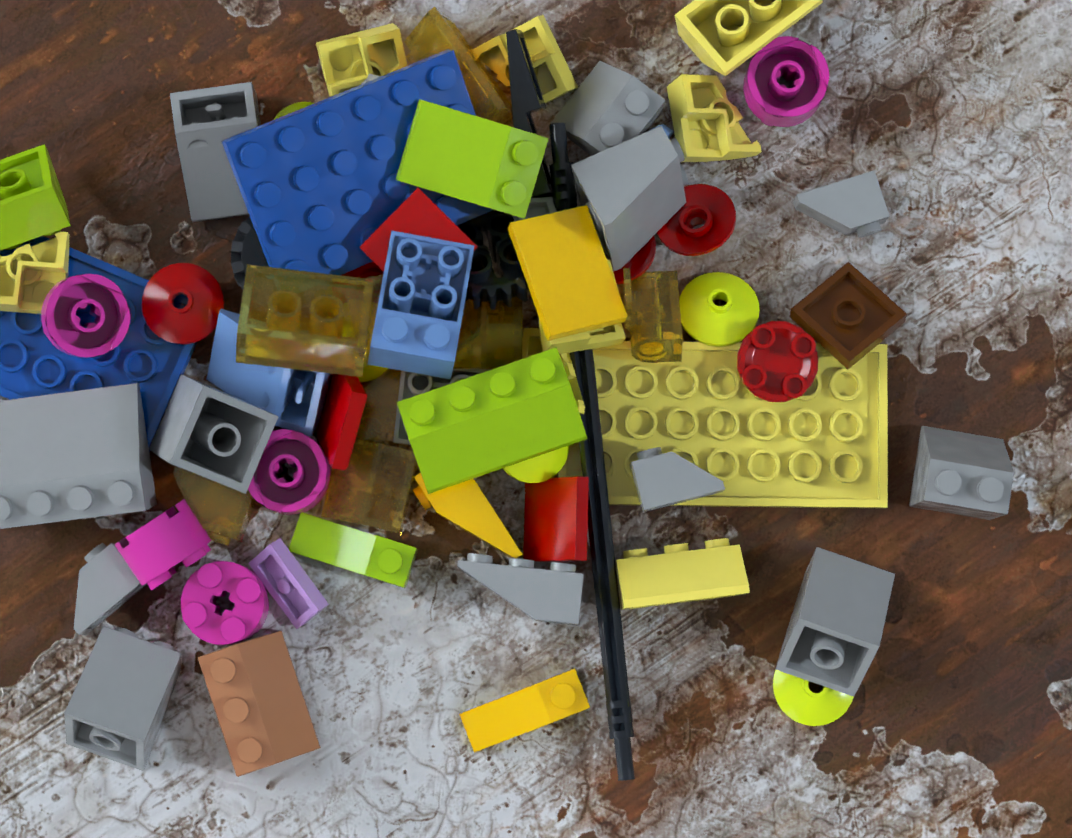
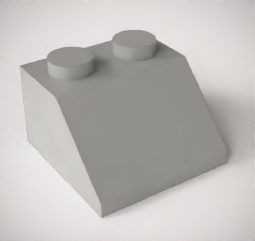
[550,61,666,156]

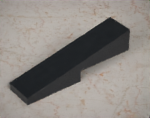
[506,29,552,198]

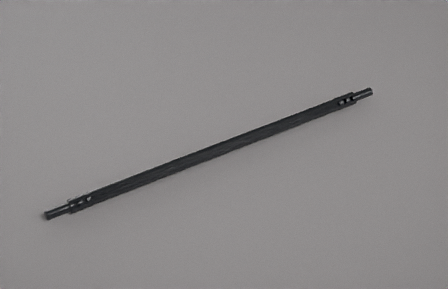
[549,123,635,781]

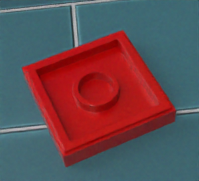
[359,187,478,272]
[316,361,368,470]
[523,476,589,562]

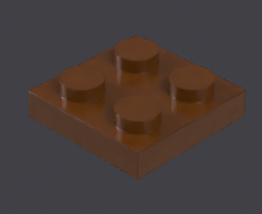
[789,262,907,370]

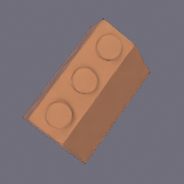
[198,631,321,777]

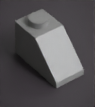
[793,170,890,238]
[630,447,725,513]
[74,543,147,635]

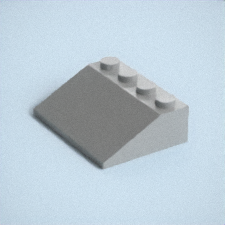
[0,383,157,529]

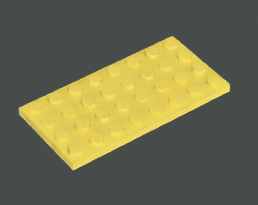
[558,341,888,509]

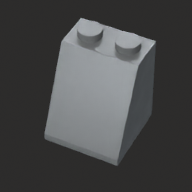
[571,126,689,271]
[149,374,278,494]
[909,426,1014,520]
[776,547,895,697]
[64,626,181,771]

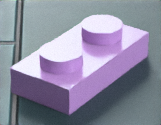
[248,538,329,630]

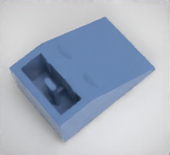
[367,231,474,379]
[207,309,339,437]

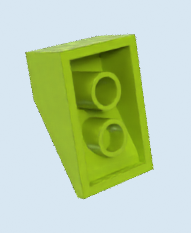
[396,99,549,219]

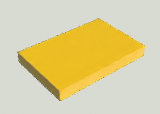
[507,205,628,341]

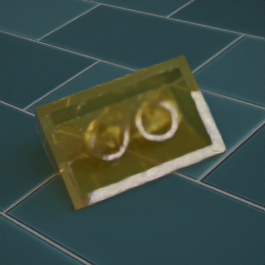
[404,7,513,125]
[236,264,374,377]

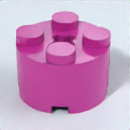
[743,36,829,127]
[41,274,130,358]
[248,429,331,515]
[114,499,212,590]
[181,561,269,645]

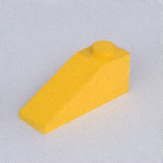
[412,473,523,558]
[459,668,590,753]

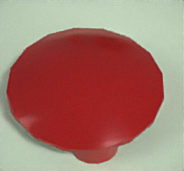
[737,321,818,402]

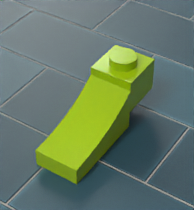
[289,512,418,588]

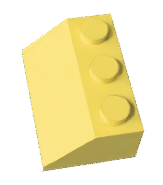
[675,0,823,76]
[615,538,750,610]

